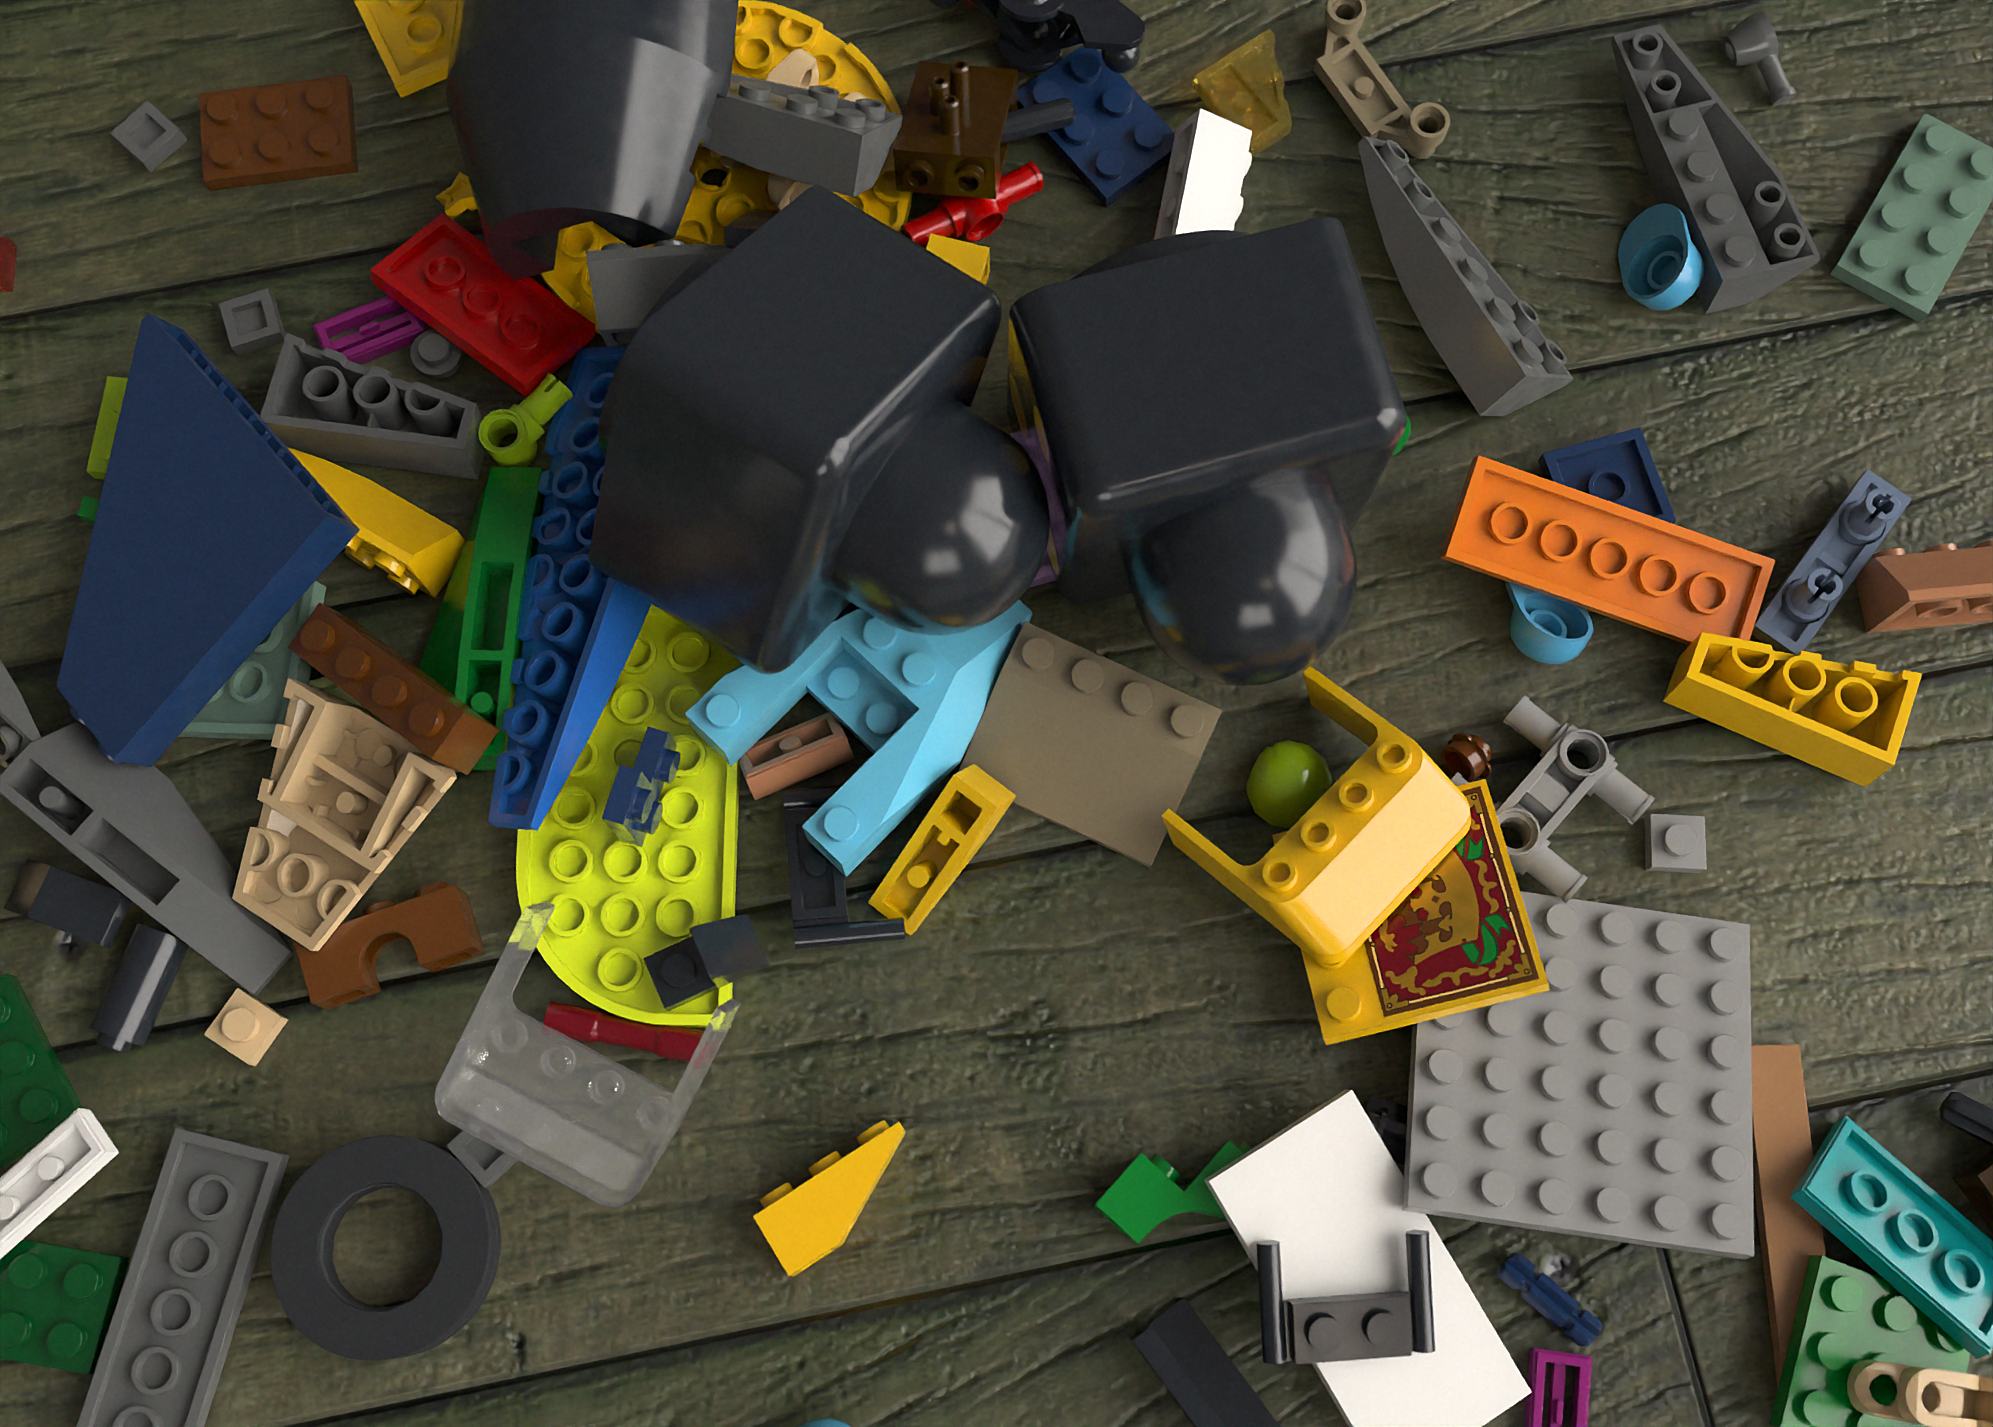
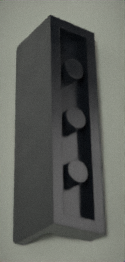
[1130,1299,1280,1427]

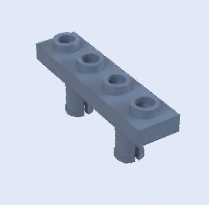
[1752,469,1912,655]

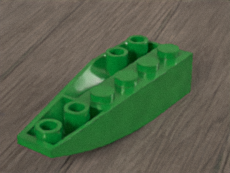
[420,466,545,771]

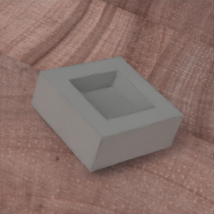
[1644,814,1707,873]

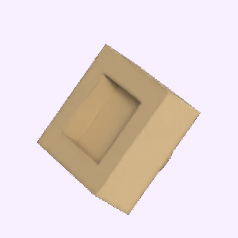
[204,988,289,1066]

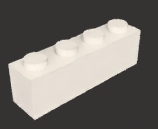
[1154,108,1252,240]

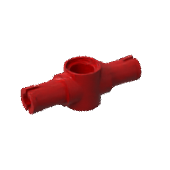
[901,161,1044,249]

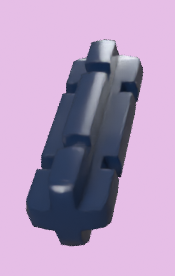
[1497,1252,1602,1347]

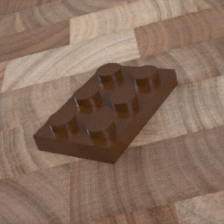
[199,75,358,191]

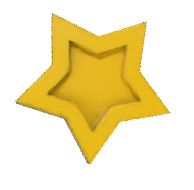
[436,172,477,220]

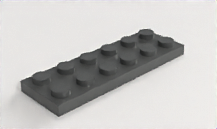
[77,1128,290,1427]

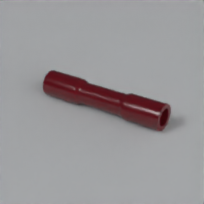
[543,1001,714,1066]

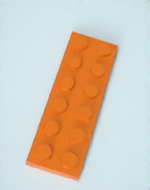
[1440,455,1775,645]

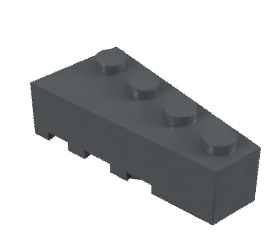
[260,333,486,480]

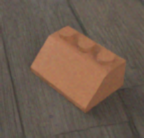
[1855,539,1993,633]

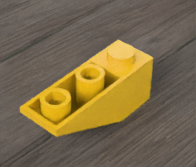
[753,1120,906,1277]

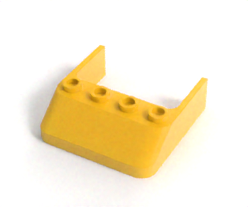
[1161,666,1471,963]

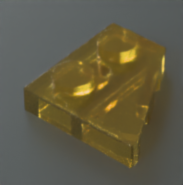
[1192,29,1292,157]

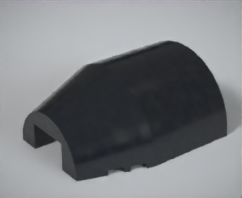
[445,0,738,280]

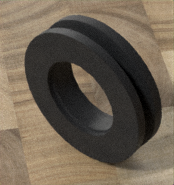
[270,1135,501,1361]

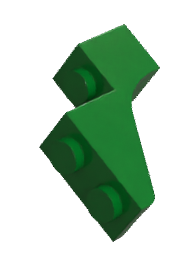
[1093,1140,1253,1245]

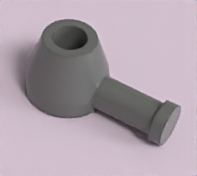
[1723,12,1797,106]

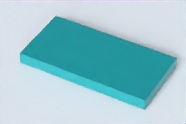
[1790,1116,1993,1359]

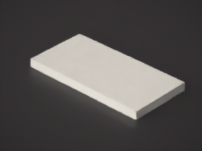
[1204,1089,1532,1427]

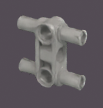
[1451,695,1655,903]

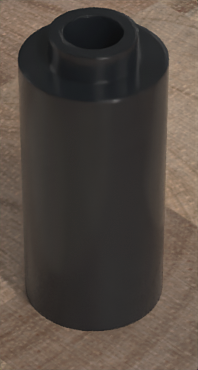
[89,923,189,1053]

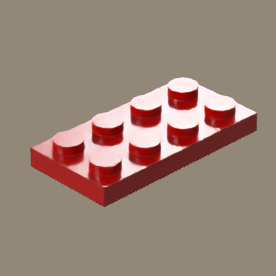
[370,213,595,397]

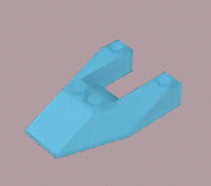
[685,600,1033,877]

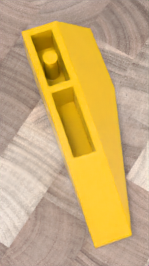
[287,447,465,598]

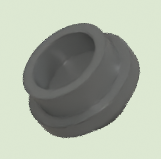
[410,329,463,379]

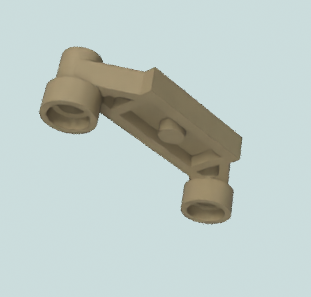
[1314,0,1450,159]

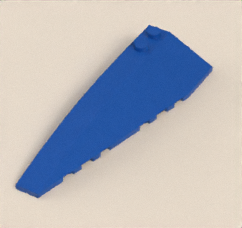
[488,346,651,831]

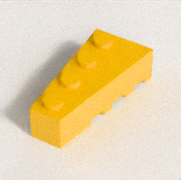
[1663,632,1922,787]

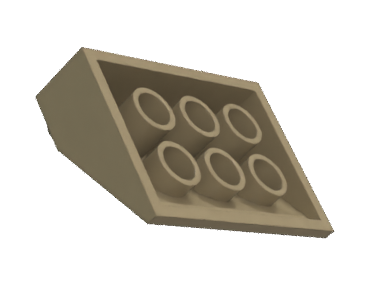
[958,622,1222,868]

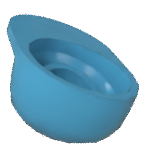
[1618,203,1704,311]
[1505,581,1594,664]

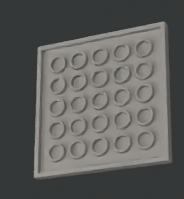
[1402,891,1754,1260]

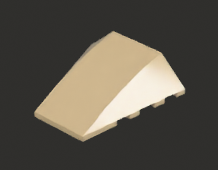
[232,678,457,951]

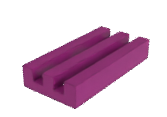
[313,295,427,365]
[1524,1348,1592,1427]

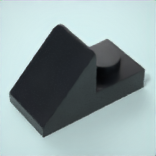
[643,913,770,1011]

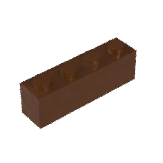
[288,602,499,775]

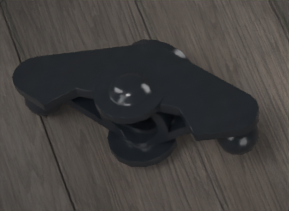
[930,0,1145,73]

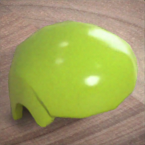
[1246,740,1332,829]

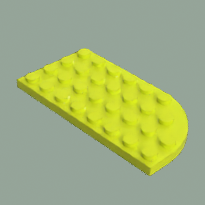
[516,604,742,1028]

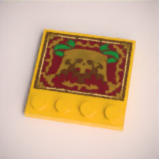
[1272,779,1549,1046]

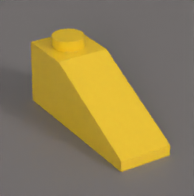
[868,764,1017,935]

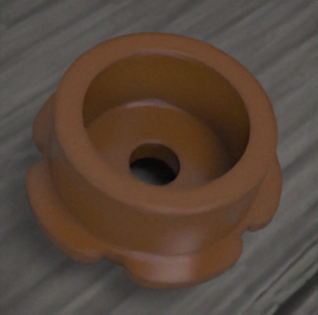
[1441,732,1492,783]

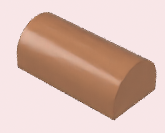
[738,712,855,800]

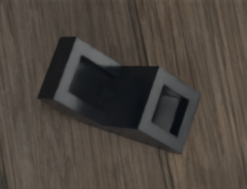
[3,859,132,948]

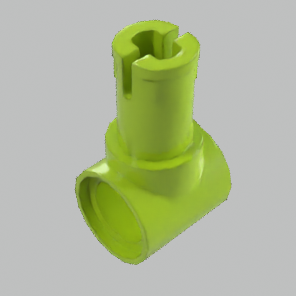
[478,373,573,467]

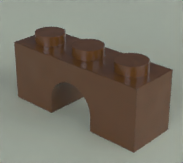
[294,882,486,1010]

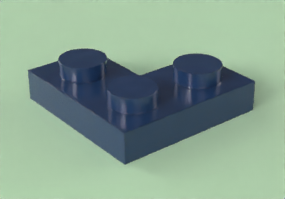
[602,727,680,847]

